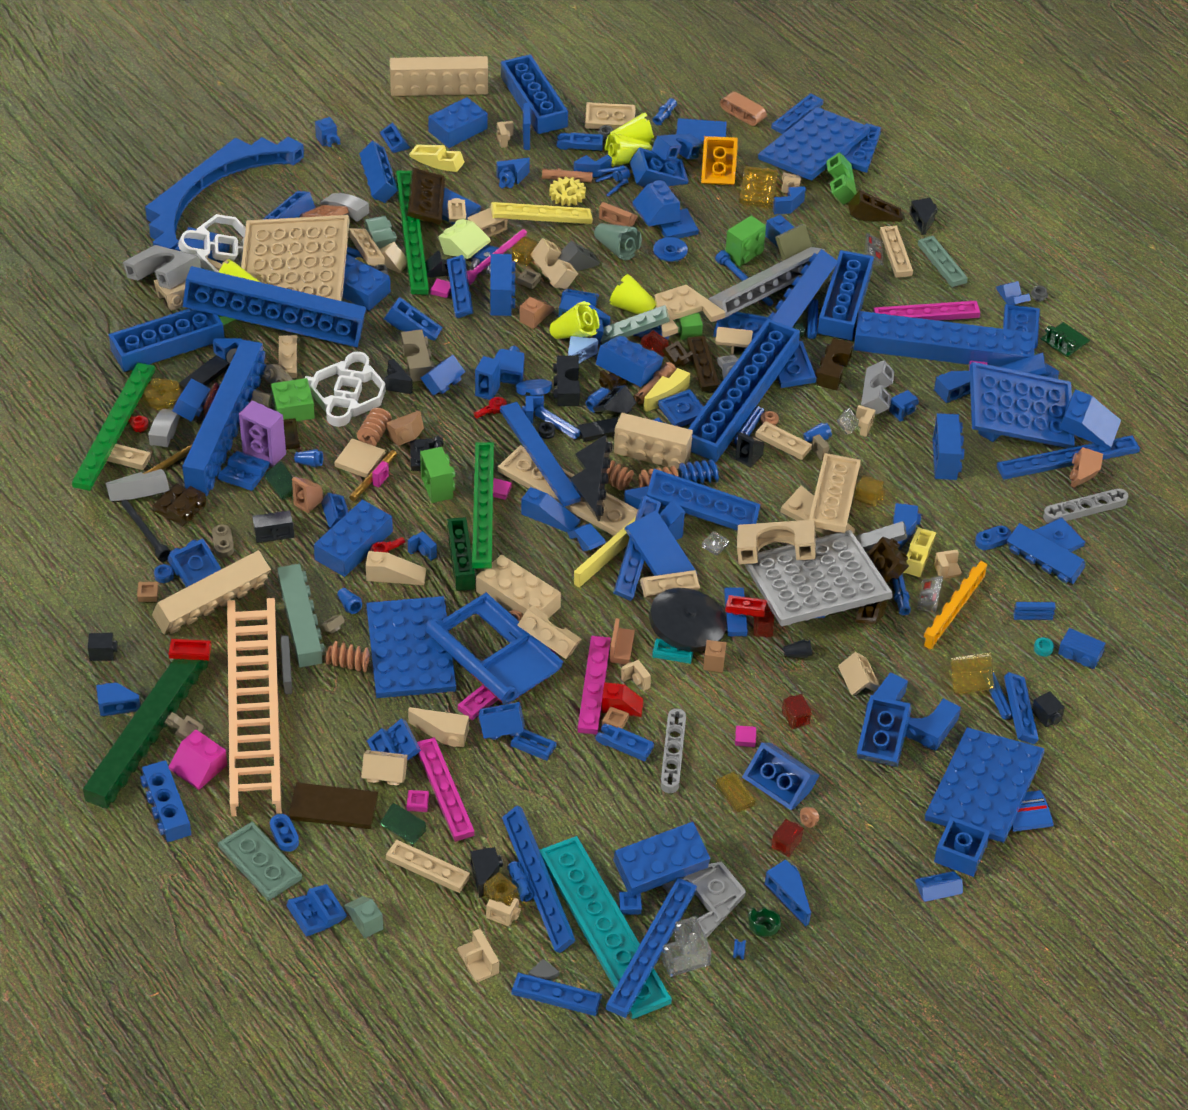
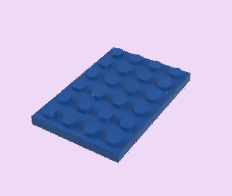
[758,107,870,181]
[969,362,1075,448]
[366,596,456,698]
[925,727,1044,843]

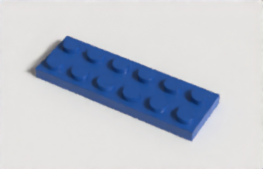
[646,469,761,531]

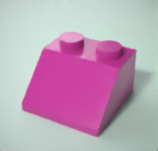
[169,729,228,790]

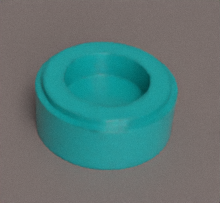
[1034,637,1054,657]

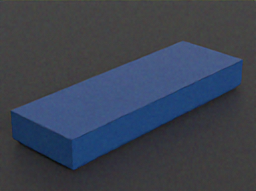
[724,588,748,636]

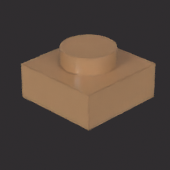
[137,582,159,602]
[602,707,629,729]

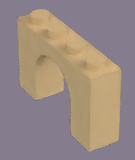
[737,519,816,564]

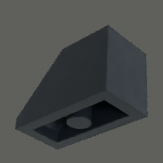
[909,197,937,235]
[593,385,637,415]
[735,432,764,468]
[470,847,503,897]

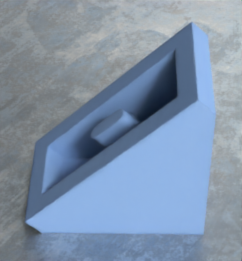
[568,336,598,363]

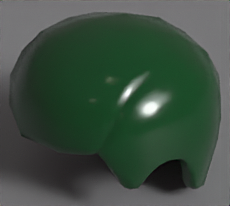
[748,907,781,937]

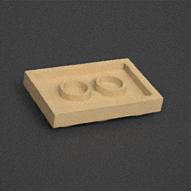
[585,102,635,130]

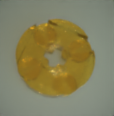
[144,378,181,410]

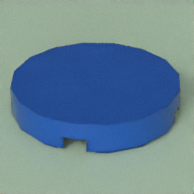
[516,379,552,396]

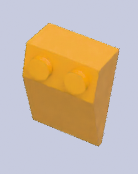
[701,136,738,185]

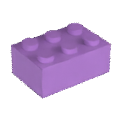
[239,401,286,467]

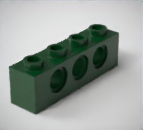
[447,517,475,591]

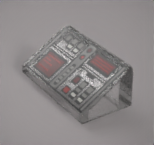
[865,233,883,265]
[917,576,943,613]

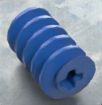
[678,459,719,484]

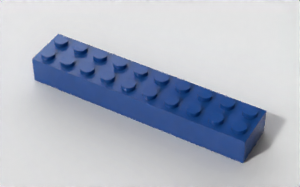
[183,266,366,347]
[854,311,1035,367]
[688,319,800,462]
[182,340,267,496]

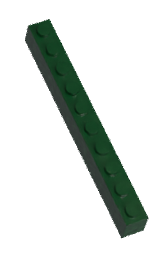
[83,659,209,809]

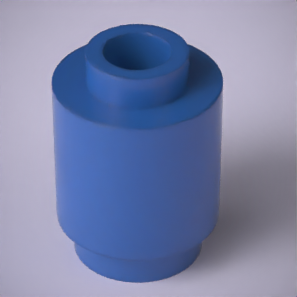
[585,387,610,413]

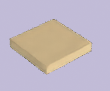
[335,438,385,478]

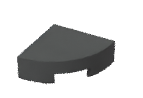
[528,959,559,980]

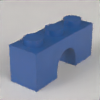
[652,134,703,160]

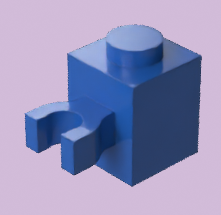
[315,117,340,147]

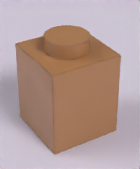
[703,640,726,673]

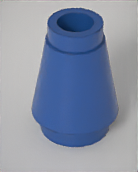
[803,423,832,443]
[294,449,323,468]
[337,588,362,614]

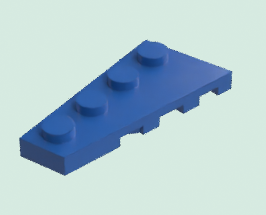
[843,123,881,173]

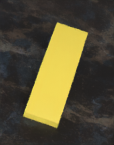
[409,145,465,172]
[644,368,690,412]
[903,528,936,577]

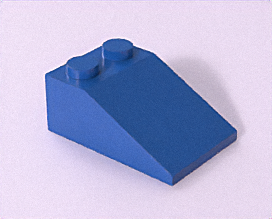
[630,147,689,187]
[1059,389,1121,449]

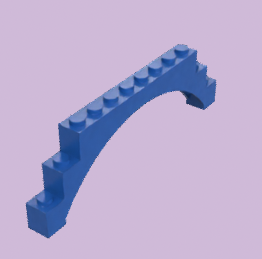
[145,137,304,250]

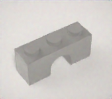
[861,360,895,415]

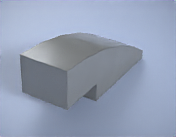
[321,193,369,222]
[148,409,180,447]
[105,469,169,501]

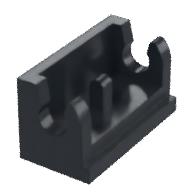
[252,510,295,543]

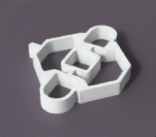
[178,214,246,272]
[305,352,386,427]

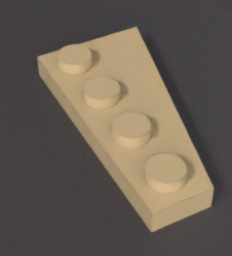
[781,486,855,536]

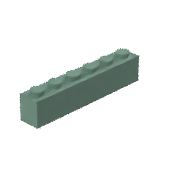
[277,564,325,668]

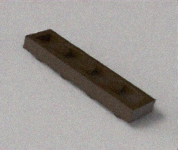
[687,336,720,392]

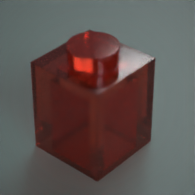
[782,694,812,729]
[771,819,804,857]

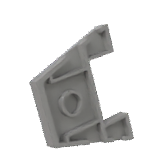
[662,862,746,939]

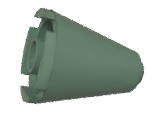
[594,223,642,260]

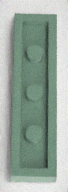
[918,236,968,287]
[601,305,670,344]

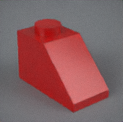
[601,682,643,717]

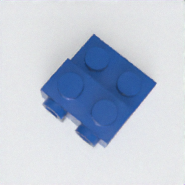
[168,538,221,587]

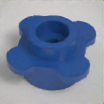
[499,171,515,188]

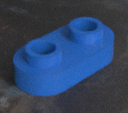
[975,526,1011,550]
[270,814,299,852]

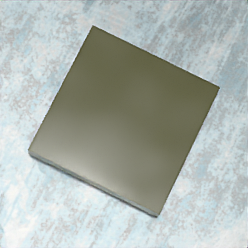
[775,224,812,261]

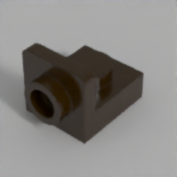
[599,370,628,390]

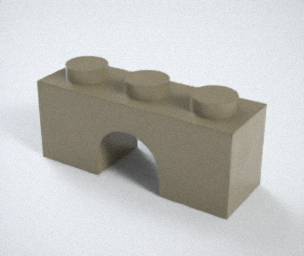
[401,330,434,382]

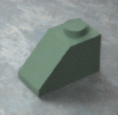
[344,896,383,938]

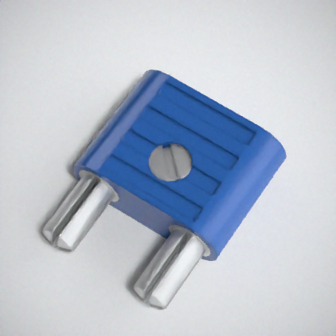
[470,245,504,274]

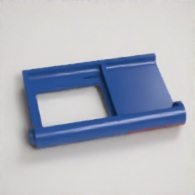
[425,592,563,704]

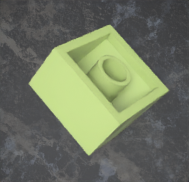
[438,219,491,259]

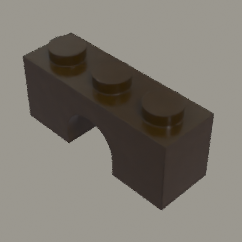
[815,338,854,391]

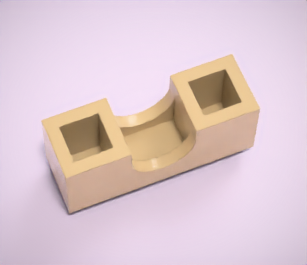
[530,239,578,289]
[517,606,581,659]

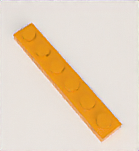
[924,561,987,649]

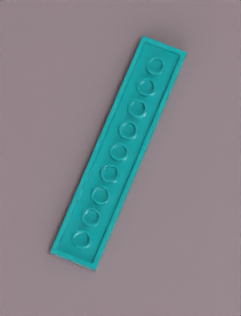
[539,836,672,1019]

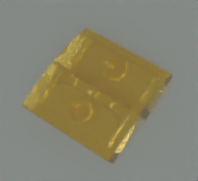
[951,652,994,694]

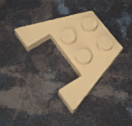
[655,285,726,337]

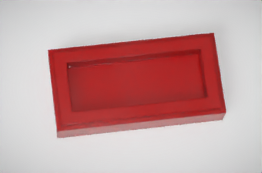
[168,639,212,660]

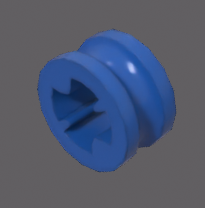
[733,939,746,960]

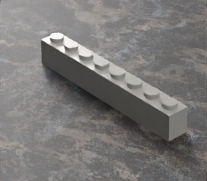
[708,247,825,317]

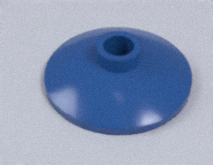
[653,237,688,262]

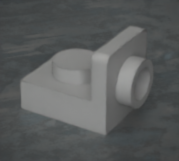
[717,355,738,379]

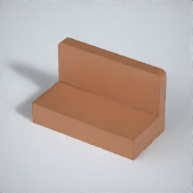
[599,202,638,226]
[610,618,635,664]

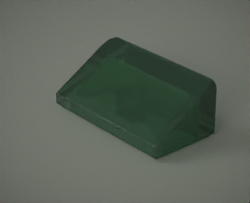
[265,461,293,500]
[380,803,426,845]

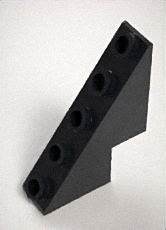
[570,435,613,522]

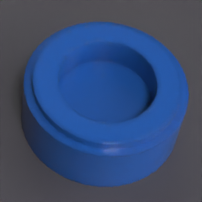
[154,564,174,583]

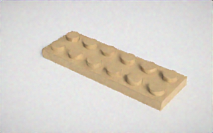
[809,453,861,533]

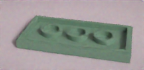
[218,821,303,901]

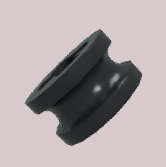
[539,422,555,439]

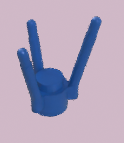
[595,165,630,197]

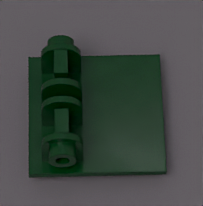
[1040,322,1090,357]

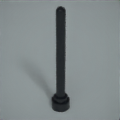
[121,500,171,562]

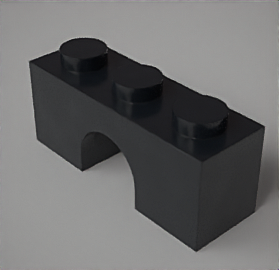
[553,356,580,406]

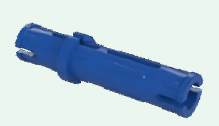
[892,574,911,615]

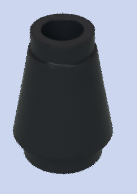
[783,639,812,658]

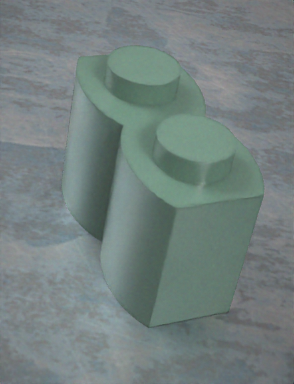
[365,216,397,249]

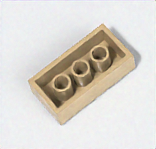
[614,413,693,469]
[476,554,561,618]

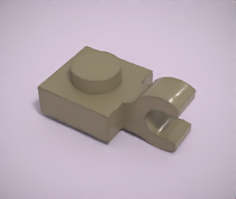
[165,712,204,739]

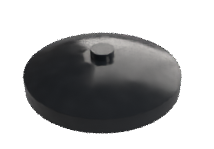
[649,588,727,652]

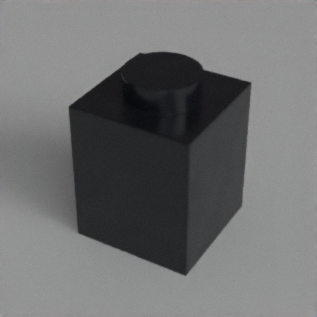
[88,632,118,661]
[1032,691,1065,727]

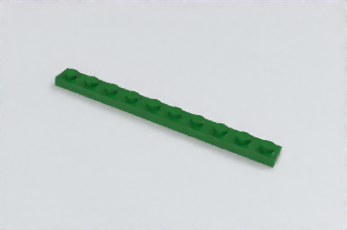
[396,170,429,295]
[72,362,155,491]
[472,442,494,569]

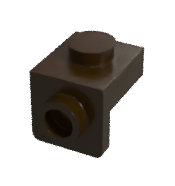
[663,341,693,367]

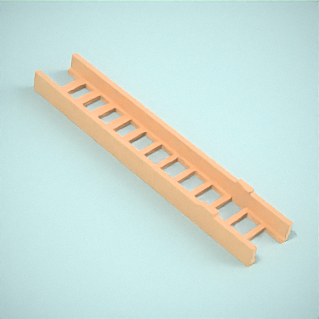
[227,598,282,817]

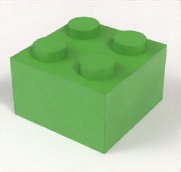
[725,215,766,267]
[271,378,315,421]
[420,447,456,503]

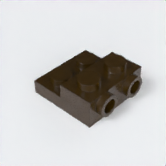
[152,483,206,527]
[867,536,909,583]

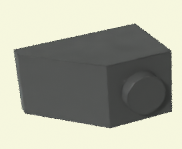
[559,240,600,271]

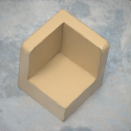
[934,550,962,579]

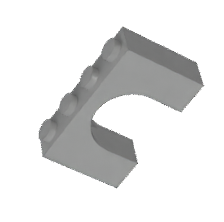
[123,245,201,289]

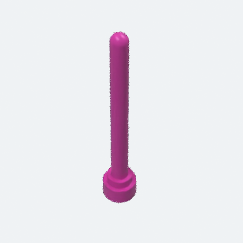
[467,229,527,286]

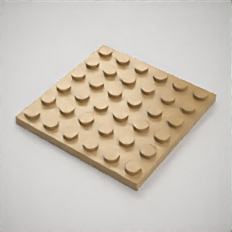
[241,215,350,301]

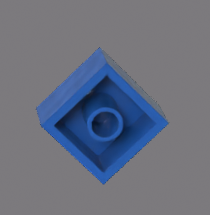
[934,817,990,877]

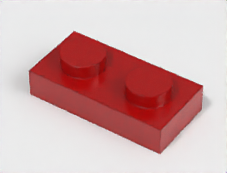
[725,595,767,617]

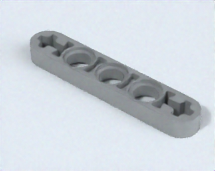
[1043,489,1128,523]
[661,709,686,793]

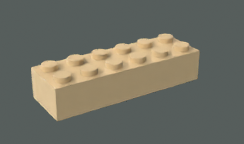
[390,56,488,96]
[152,550,271,635]

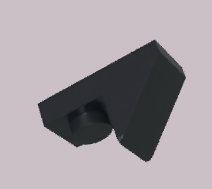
[425,250,449,278]
[384,358,413,394]

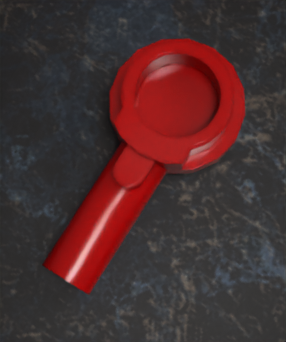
[473,397,507,419]
[128,415,149,432]
[370,537,405,553]

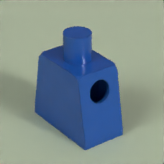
[494,346,524,385]

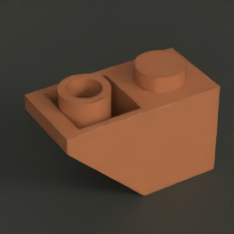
[1070,447,1103,488]

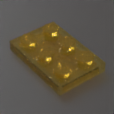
[739,166,778,207]

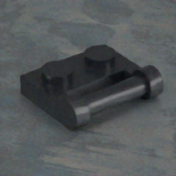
[410,436,444,471]

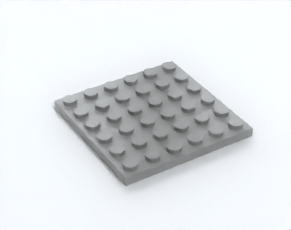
[744,530,892,626]

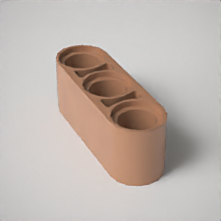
[720,91,767,126]

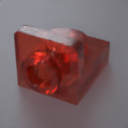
[641,330,669,357]

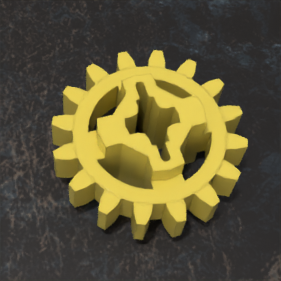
[549,177,586,207]

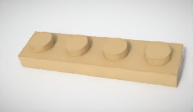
[880,226,913,278]
[348,228,385,266]
[386,840,470,893]

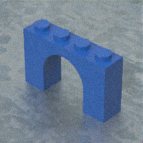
[865,672,961,751]

